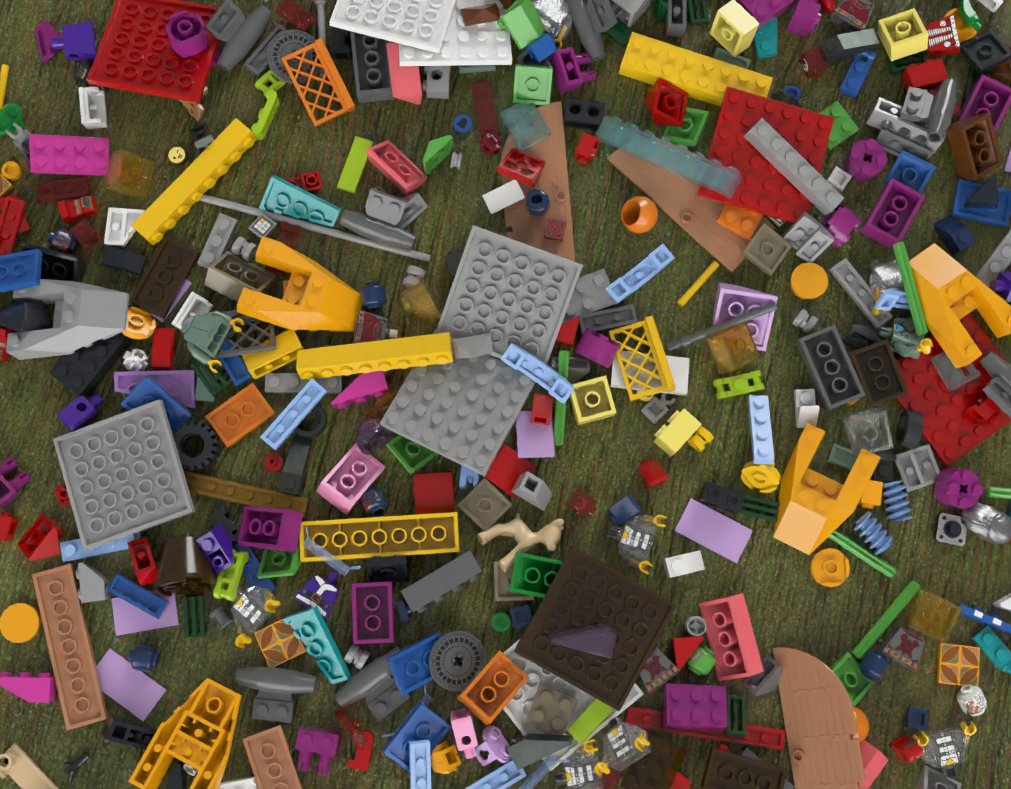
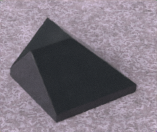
[0,299,53,332]

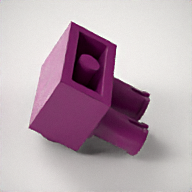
[786,0,822,38]
[549,47,596,94]
[0,456,32,509]
[295,726,341,775]

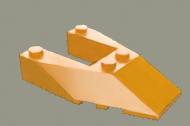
[237,236,362,332]
[909,243,1011,369]
[773,423,880,555]
[128,678,242,789]

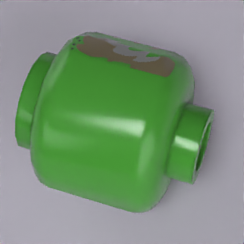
[687,646,716,677]

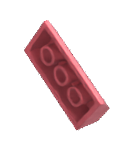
[698,593,764,681]

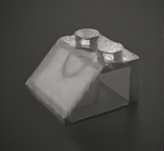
[842,406,893,457]

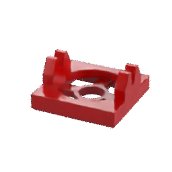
[497,148,546,187]

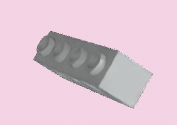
[423,66,450,99]
[866,97,947,153]

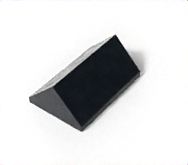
[22,242,87,283]

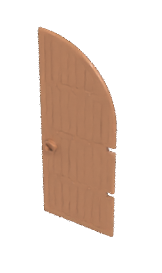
[501,101,575,261]
[607,140,775,273]
[773,647,867,789]

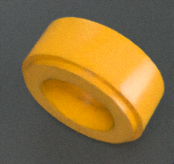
[1,161,22,181]

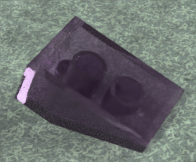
[547,623,617,658]

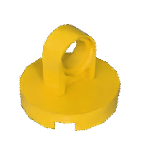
[741,461,781,493]

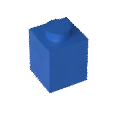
[525,33,557,63]

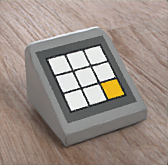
[249,213,277,238]

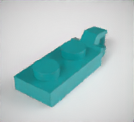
[971,625,1011,675]

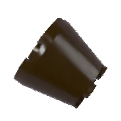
[154,533,216,597]

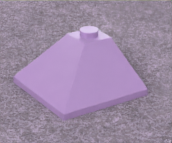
[709,283,778,351]

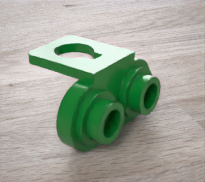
[0,103,26,135]

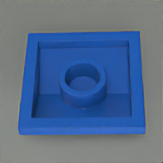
[883,150,936,194]

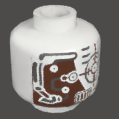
[957,685,987,716]

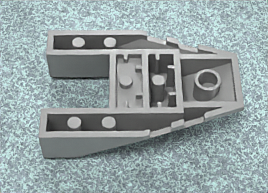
[6,279,129,360]

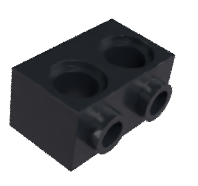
[563,97,604,131]
[698,481,745,514]

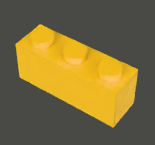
[242,330,304,380]

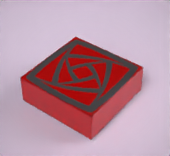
[544,218,566,241]

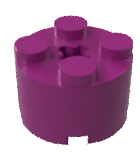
[166,11,208,58]
[844,139,888,183]
[821,203,862,248]
[575,327,621,368]
[934,468,983,509]

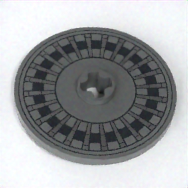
[267,30,321,84]
[428,630,486,691]

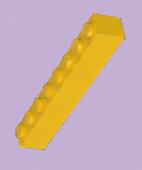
[131,118,257,246]
[296,332,453,380]

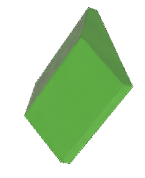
[501,0,546,49]
[662,107,710,147]
[423,135,454,175]
[386,435,438,474]
[257,539,302,579]
[830,652,875,707]

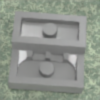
[782,212,835,263]
[895,444,940,492]

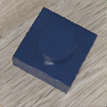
[396,600,412,622]
[509,604,532,629]
[905,707,929,730]

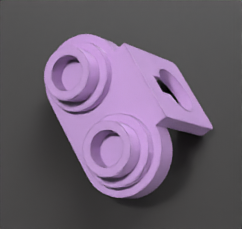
[475,725,512,766]

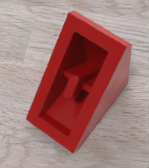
[554,316,579,348]
[671,636,704,670]

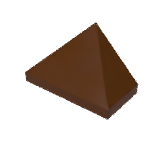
[460,3,501,26]

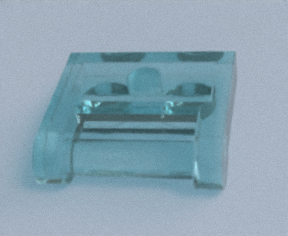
[931,352,982,392]

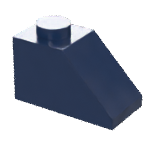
[933,215,976,256]
[607,493,641,526]

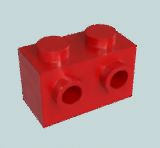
[901,59,949,92]

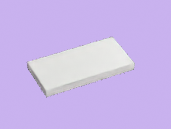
[610,351,689,396]

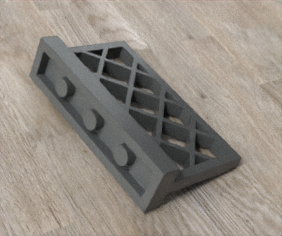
[193,309,277,362]

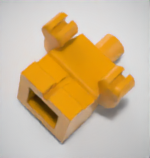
[430,741,462,774]

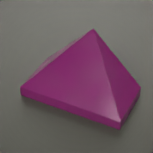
[35,20,63,63]

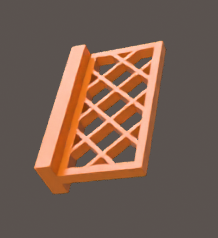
[281,38,355,127]

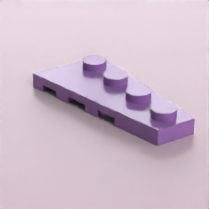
[114,370,195,409]

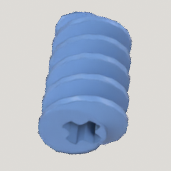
[882,480,913,522]
[852,511,893,555]

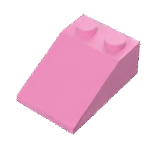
[316,443,386,516]

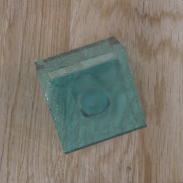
[500,103,552,151]

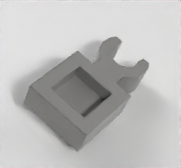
[6,123,31,152]
[641,393,676,424]

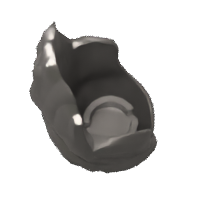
[962,502,1011,544]

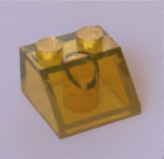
[103,150,156,199]
[401,282,441,324]
[706,322,760,374]
[908,589,962,644]

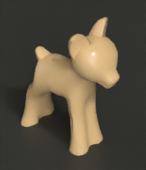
[477,513,564,573]

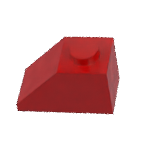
[637,458,669,490]
[127,536,158,586]

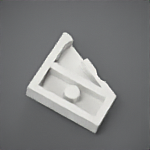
[104,207,145,247]

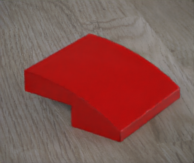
[483,444,536,499]
[413,471,455,515]

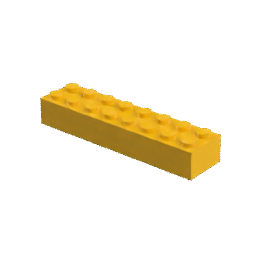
[619,32,773,107]
[300,512,460,562]

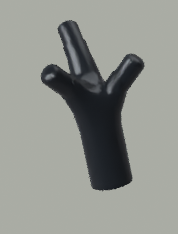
[64,752,90,782]

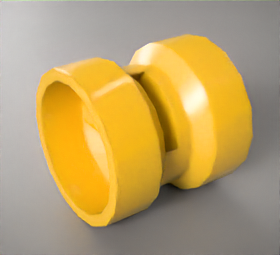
[687,426,714,452]

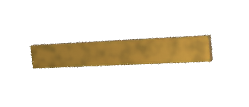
[183,471,309,518]

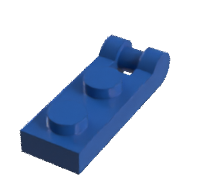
[838,50,877,98]

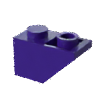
[196,524,234,574]

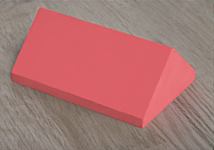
[386,42,422,105]
[366,140,428,196]
[859,740,888,789]

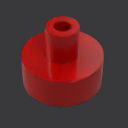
[264,453,284,473]

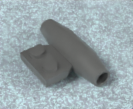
[205,0,272,72]
[567,0,618,61]
[900,79,957,143]
[340,188,416,250]
[980,351,1011,418]
[334,646,411,721]
[235,666,317,723]

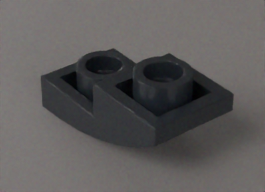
[101,247,146,275]

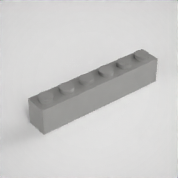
[744,118,844,216]

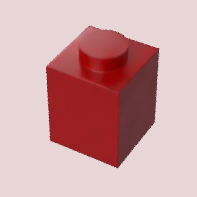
[530,393,553,425]

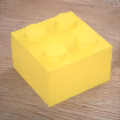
[710,0,759,57]
[878,8,928,61]
[569,376,617,425]
[653,409,701,457]

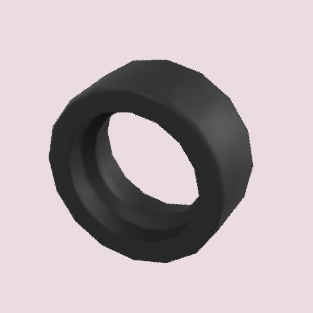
[294,403,328,438]
[896,410,924,448]

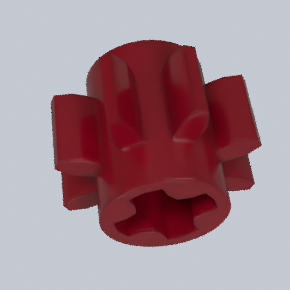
[480,133,502,156]

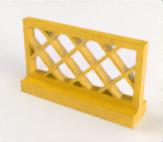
[609,316,675,401]

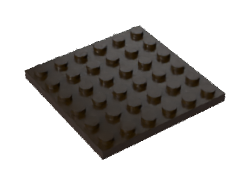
[514,545,677,712]

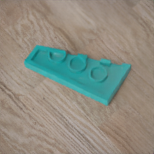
[753,17,778,59]
[259,175,342,227]
[283,606,351,684]

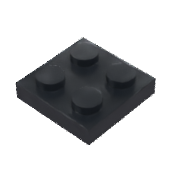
[960,29,1011,74]
[366,555,409,583]

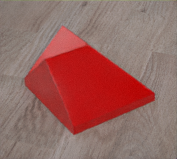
[643,78,688,127]
[17,513,66,561]

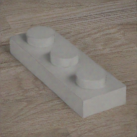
[197,213,238,269]

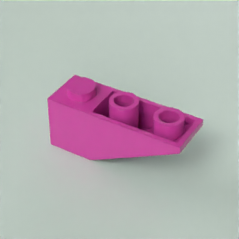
[331,371,389,409]
[0,672,57,703]

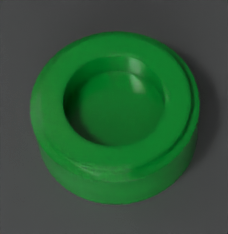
[491,612,511,632]

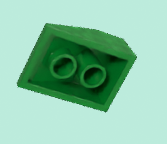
[509,552,563,598]

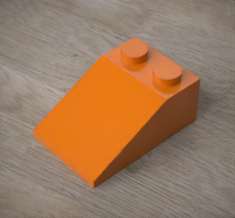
[457,650,529,725]

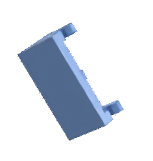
[459,465,479,490]

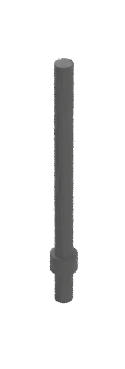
[667,302,777,351]

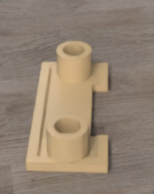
[0,743,59,789]

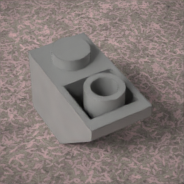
[511,471,553,511]
[76,563,111,603]

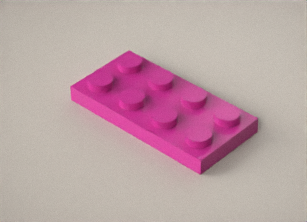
[29,134,110,176]

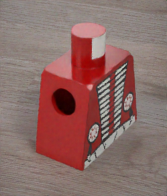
[925,14,960,57]

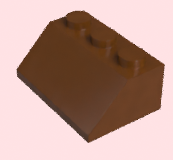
[946,112,1003,181]

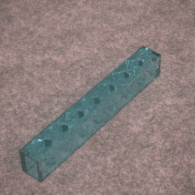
[595,115,742,198]

